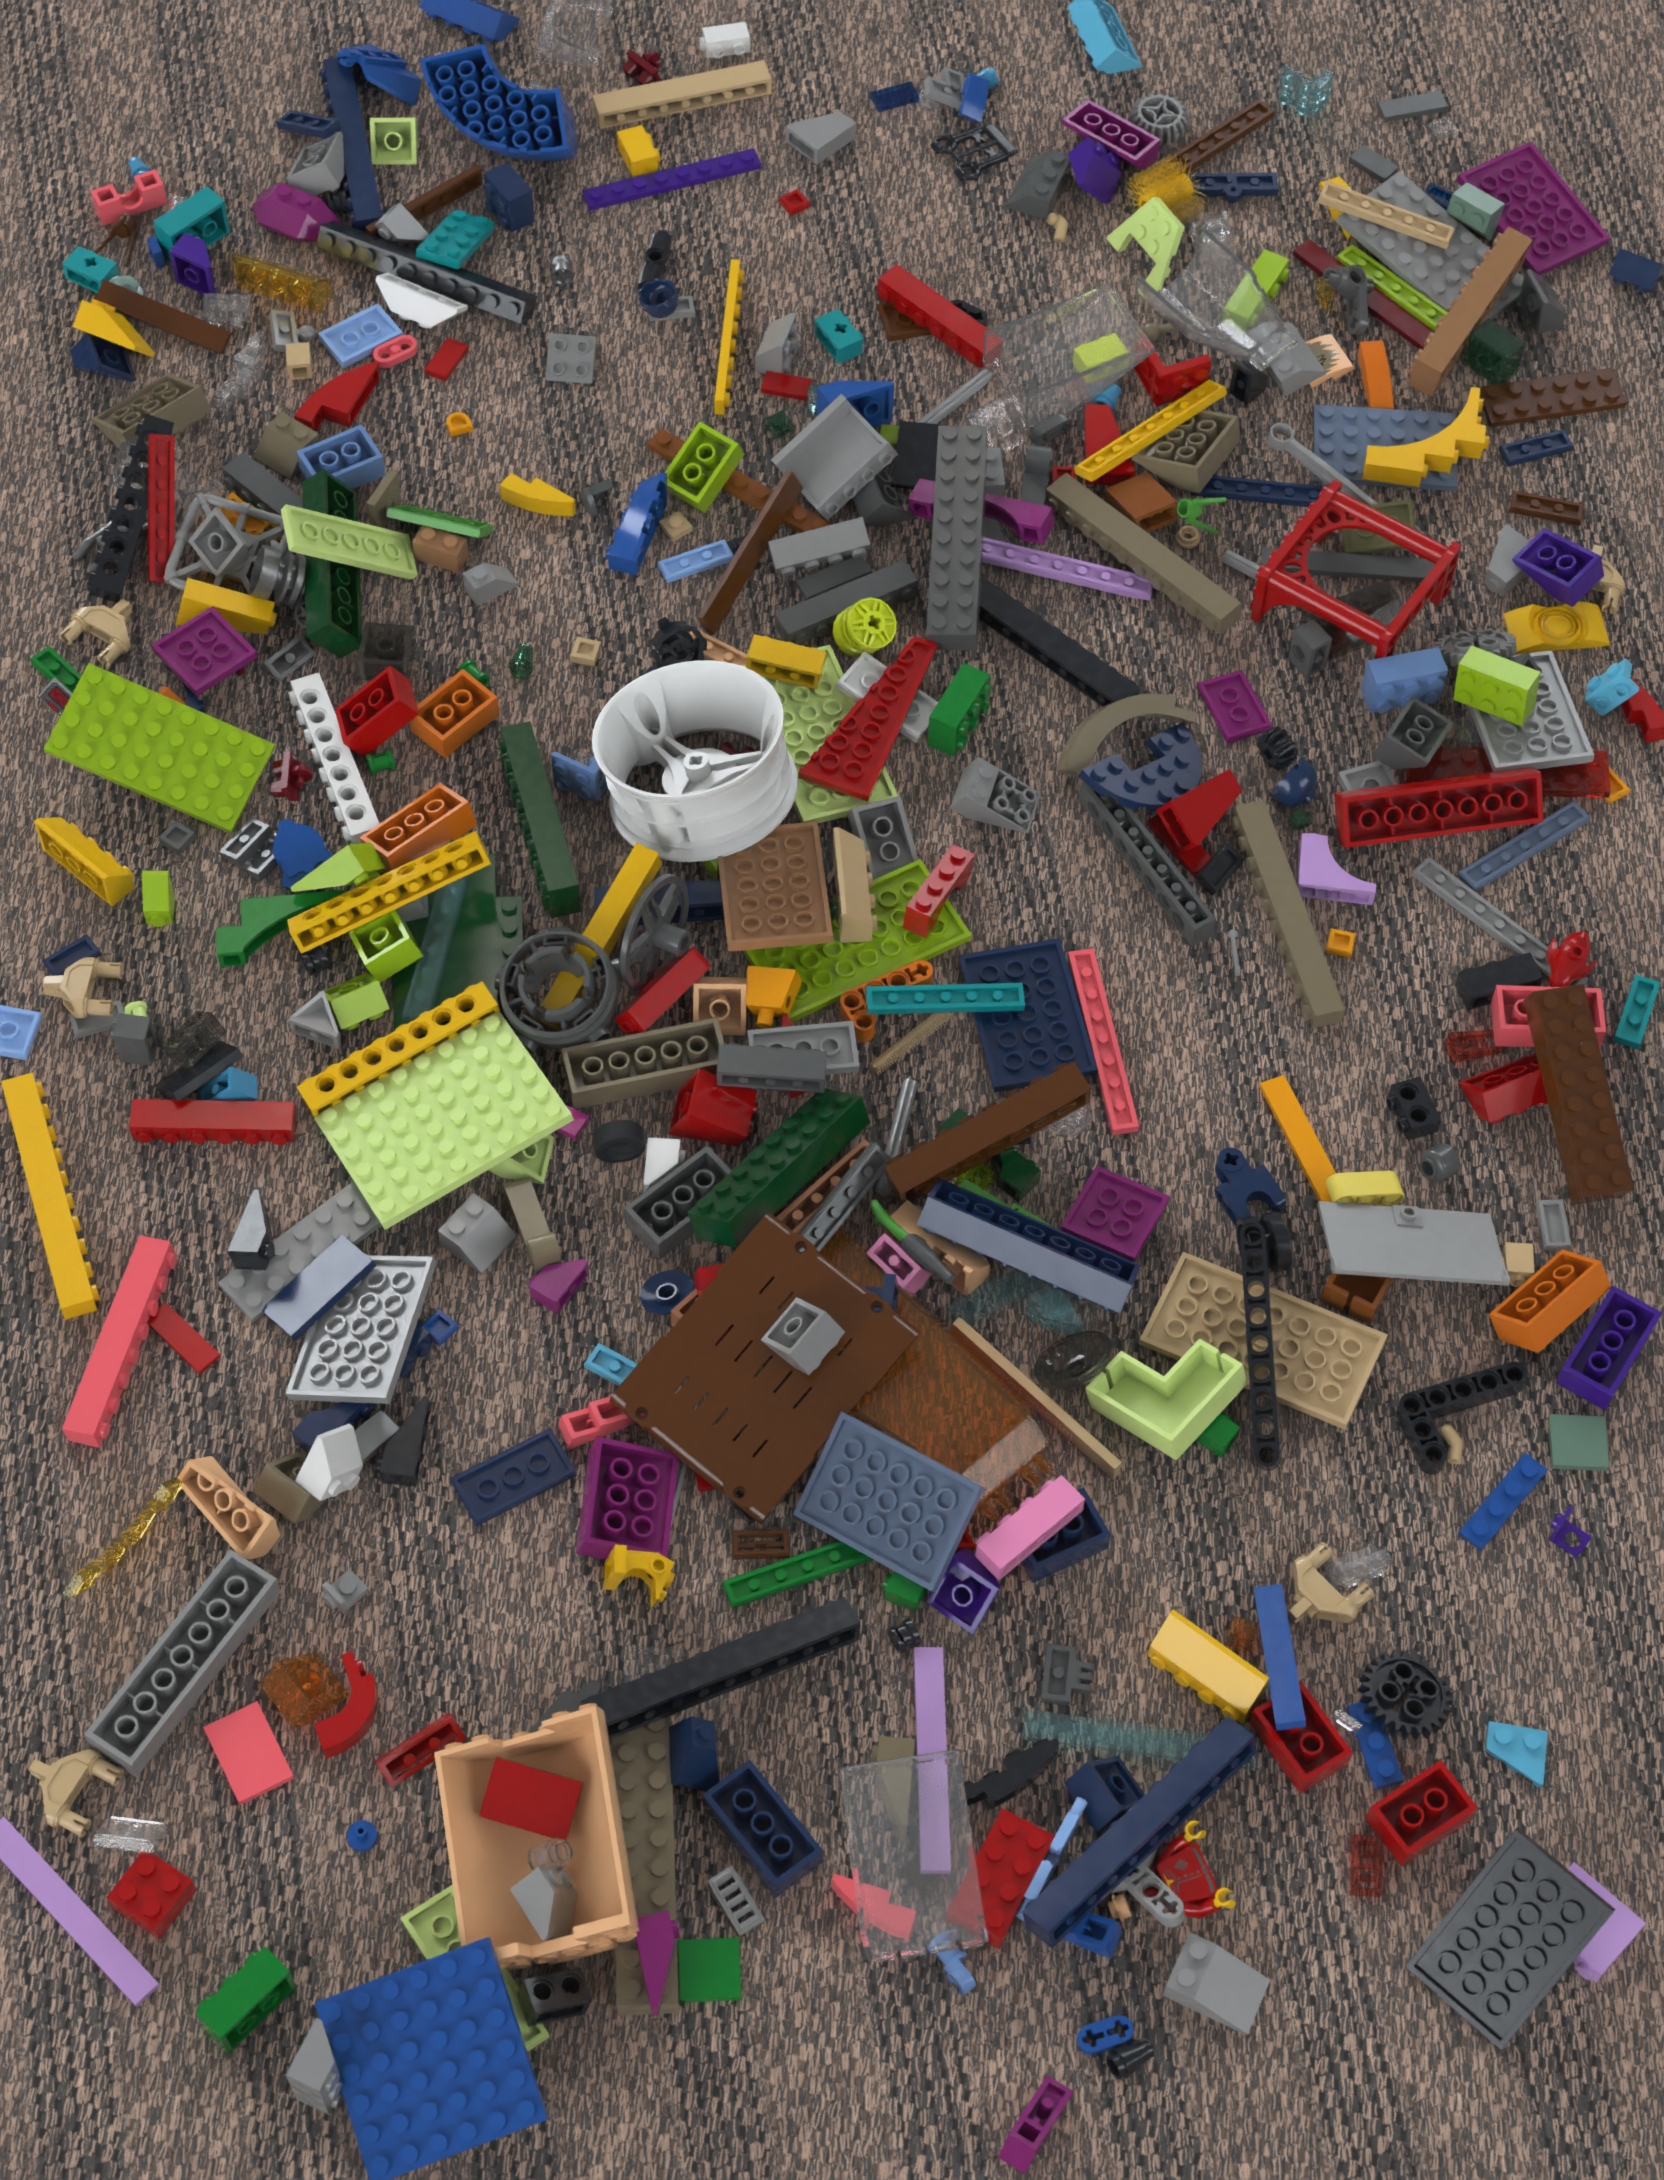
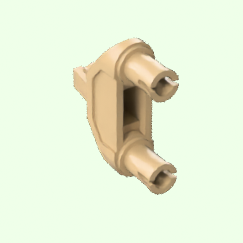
[1553,544,1625,614]
[58,599,132,667]
[43,957,123,1019]
[1287,1542,1375,1625]
[29,1749,124,1838]

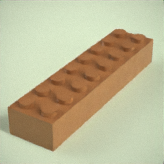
[1408,226,1532,397]

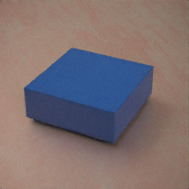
[147,236,165,268]
[421,1309,459,1347]

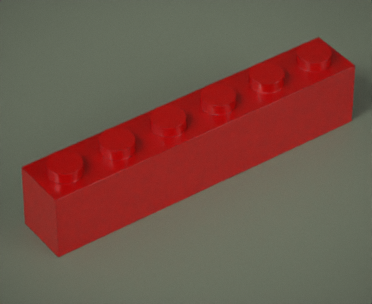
[877,264,1002,368]
[129,1099,297,1145]

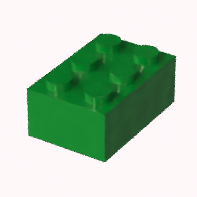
[927,663,992,756]
[196,1946,296,2055]

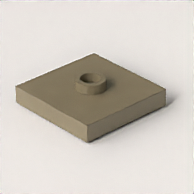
[366,469,402,528]

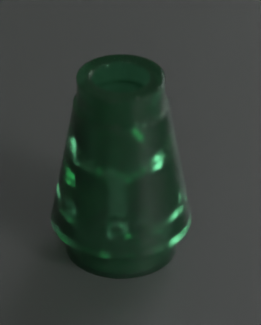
[509,642,533,679]

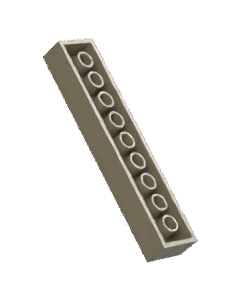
[612,1716,679,2016]

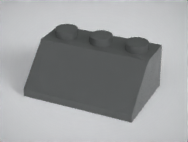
[1005,149,1071,220]
[1372,696,1454,769]

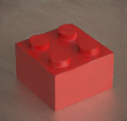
[106,1848,197,1940]

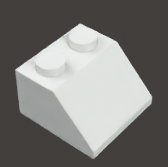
[295,1424,363,1501]

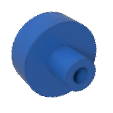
[347,1820,378,1852]

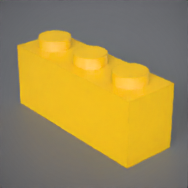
[746,634,826,690]

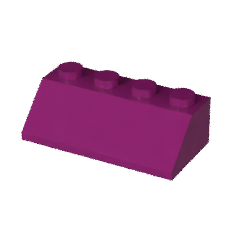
[1061,99,1161,171]

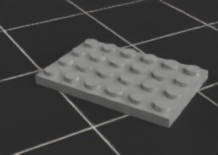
[1455,650,1594,772]
[285,1255,437,1404]

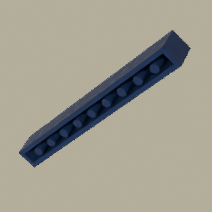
[320,56,383,232]
[1022,1717,1257,1949]

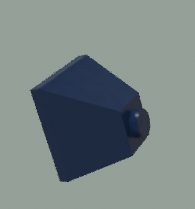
[70,332,136,382]
[669,1716,720,1792]

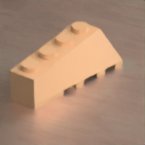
[885,1200,990,1298]
[175,1456,280,1560]

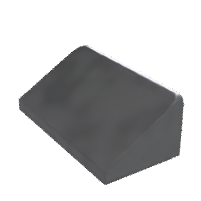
[260,634,316,682]

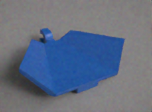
[336,44,421,106]

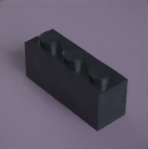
[1455,952,1543,1011]

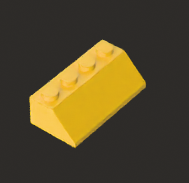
[34,817,135,907]
[1148,1609,1269,1724]

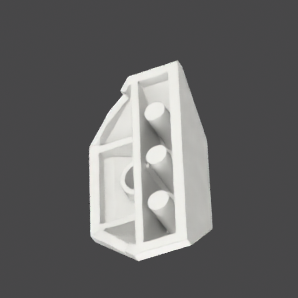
[376,273,468,329]

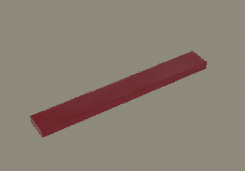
[1292,239,1435,350]

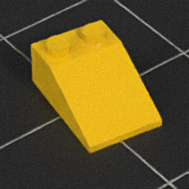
[73,299,156,357]

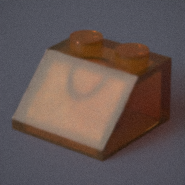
[260,1652,350,1729]

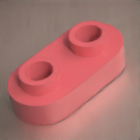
[373,335,418,369]

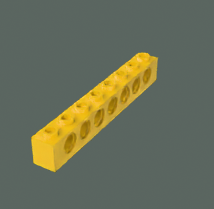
[287,831,491,954]
[297,981,501,1118]

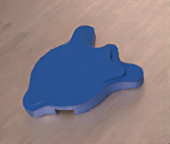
[273,819,334,890]

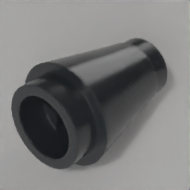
[1106,2040,1154,2079]

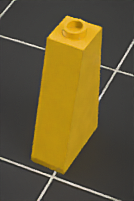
[175,578,277,634]

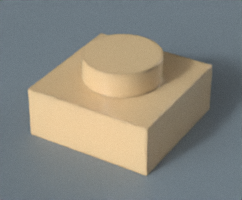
[659,511,693,542]
[570,637,601,667]

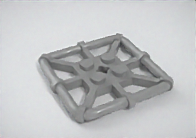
[163,492,288,600]

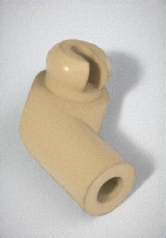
[1436,1424,1463,1464]

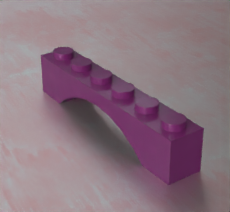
[908,479,1055,545]

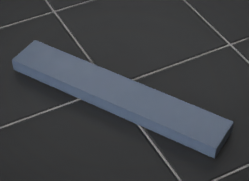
[1457,801,1591,892]

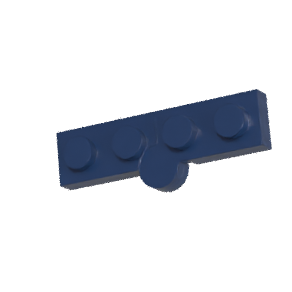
[1186,173,1278,203]

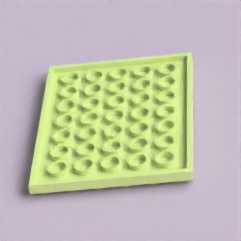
[314,1011,574,1230]

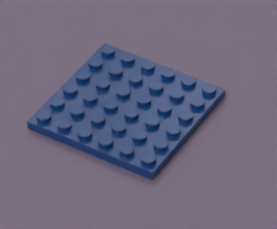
[315,1937,549,2180]

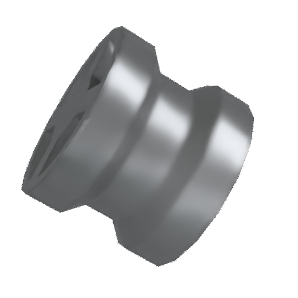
[549,255,574,284]

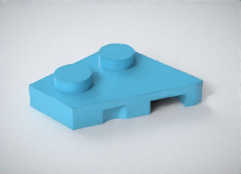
[1485,1721,1548,1788]

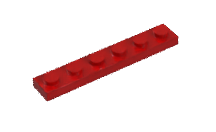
[148,434,175,583]

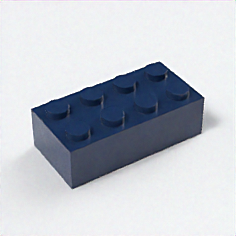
[702,1760,824,1898]

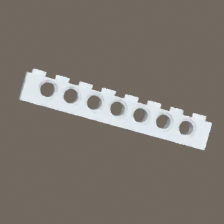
[288,673,380,844]

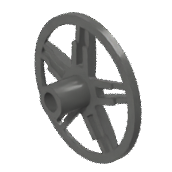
[620,874,692,991]

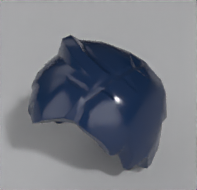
[638,278,679,318]

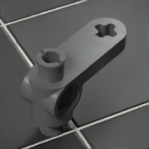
[1323,265,1374,336]

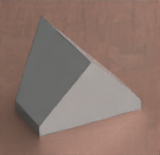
[289,989,341,1049]

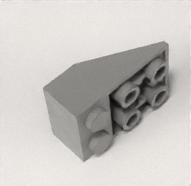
[950,756,1041,834]

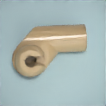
[1047,212,1068,243]

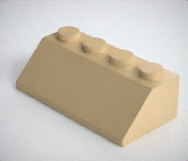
[833,827,877,943]

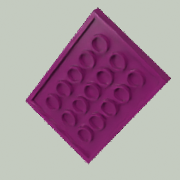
[1457,142,1610,275]

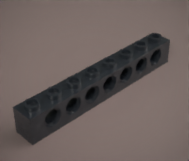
[87,414,174,603]

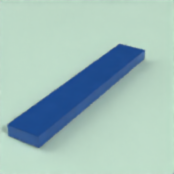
[1253,1584,1306,1731]

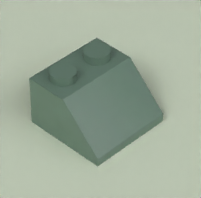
[1447,182,1505,242]

